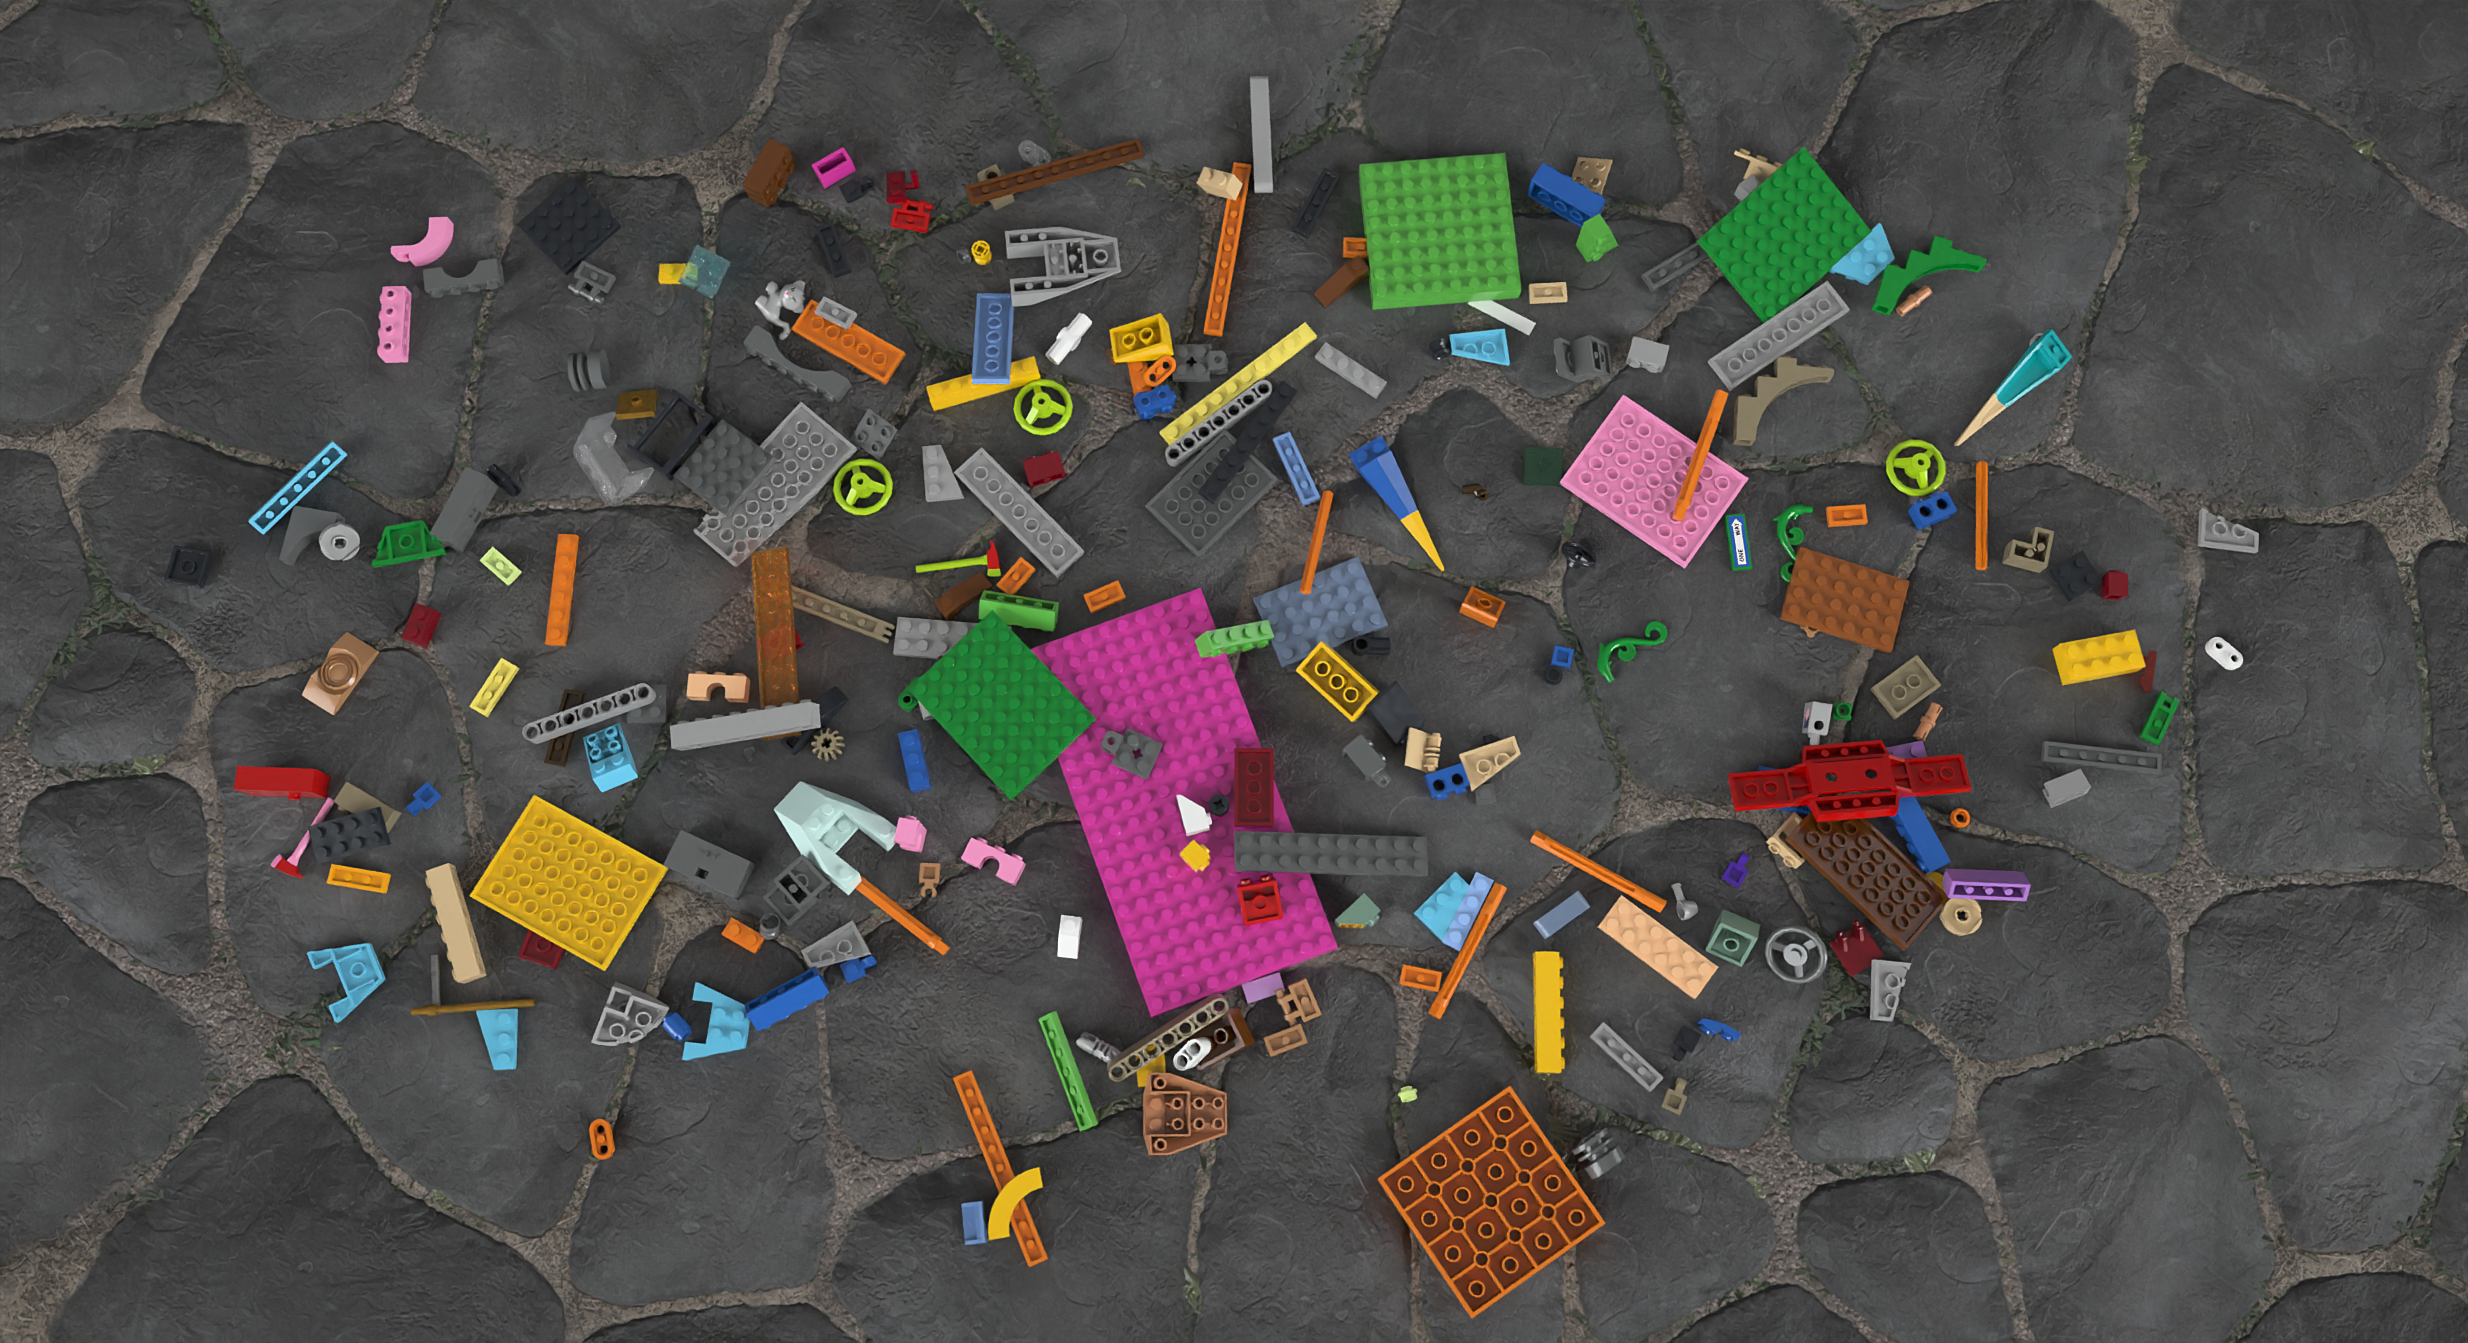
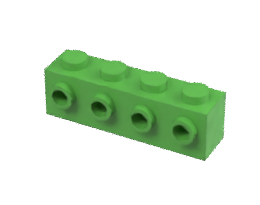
[979,590,1059,631]
[1195,620,1274,658]

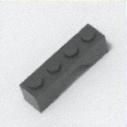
[423,258,504,298]

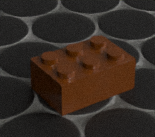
[742,138,796,208]

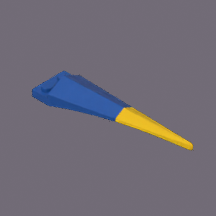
[1348,436,1444,571]

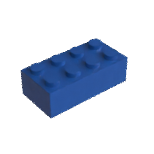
[1527,163,1606,228]

